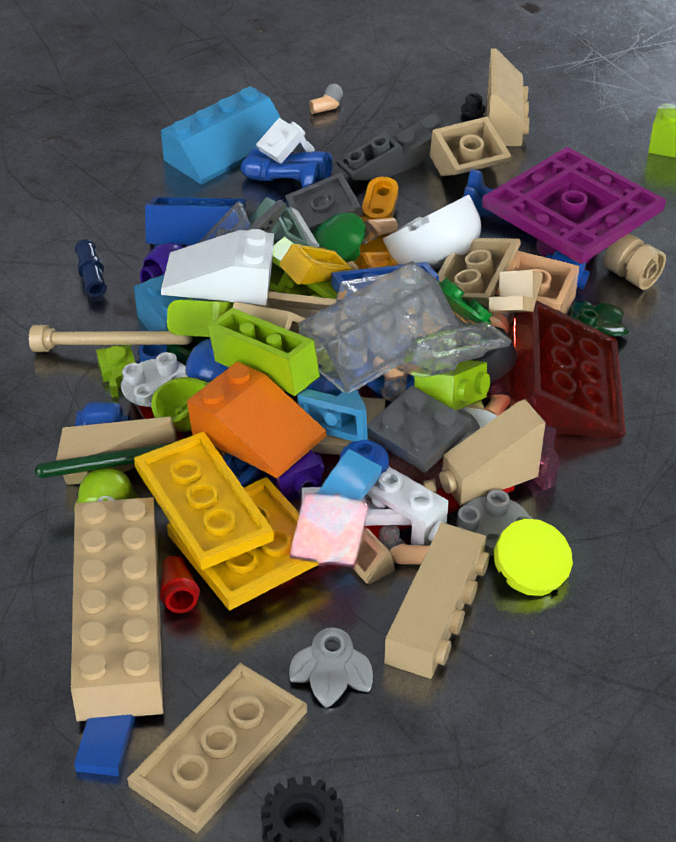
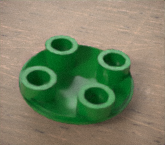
[313,213,366,262]
[434,277,493,326]

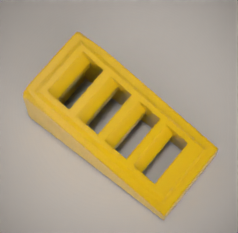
[280,244,352,284]

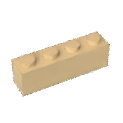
[384,522,490,679]

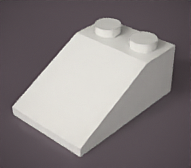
[161,229,274,305]

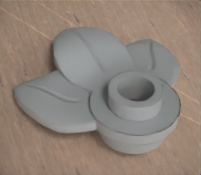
[289,628,373,708]

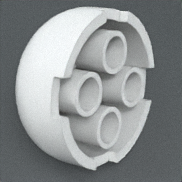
[383,195,481,270]

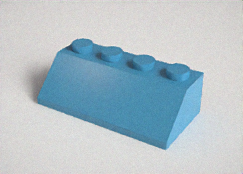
[161,86,281,185]

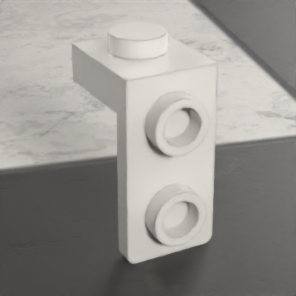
[256,118,315,164]
[367,467,448,546]

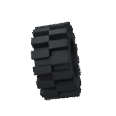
[261,776,344,842]

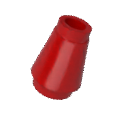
[160,556,200,613]

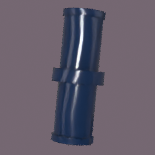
[75,239,107,297]

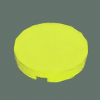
[494,519,573,596]

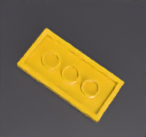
[134,431,274,571]

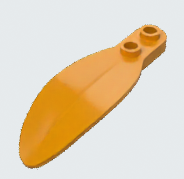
[346,177,398,269]

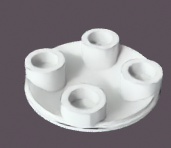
[121,352,188,407]

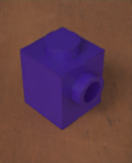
[264,450,325,502]

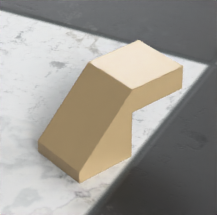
[489,270,542,313]

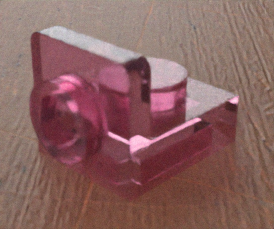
[533,425,560,490]

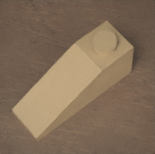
[56,417,179,485]

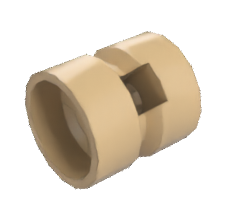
[603,233,666,290]

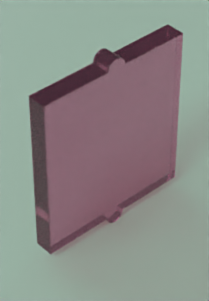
[289,492,369,568]

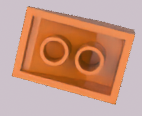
[187,361,327,478]

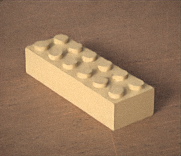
[71,497,163,721]

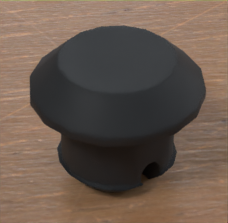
[461,93,486,118]

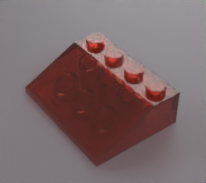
[509,300,626,439]

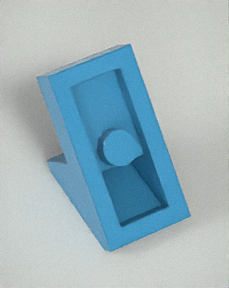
[297,385,368,441]

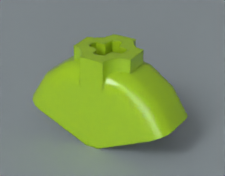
[167,298,246,337]

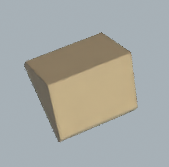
[344,528,395,584]

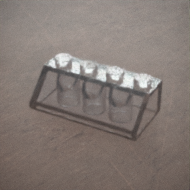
[299,261,459,394]

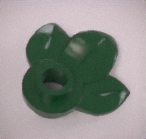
[570,301,629,338]

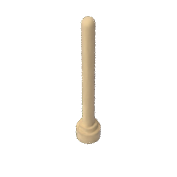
[29,325,193,352]

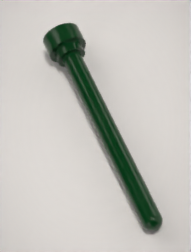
[35,435,217,478]

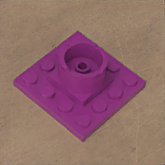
[482,147,666,264]

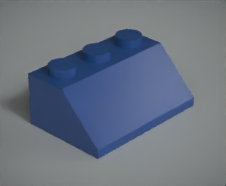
[145,196,246,248]

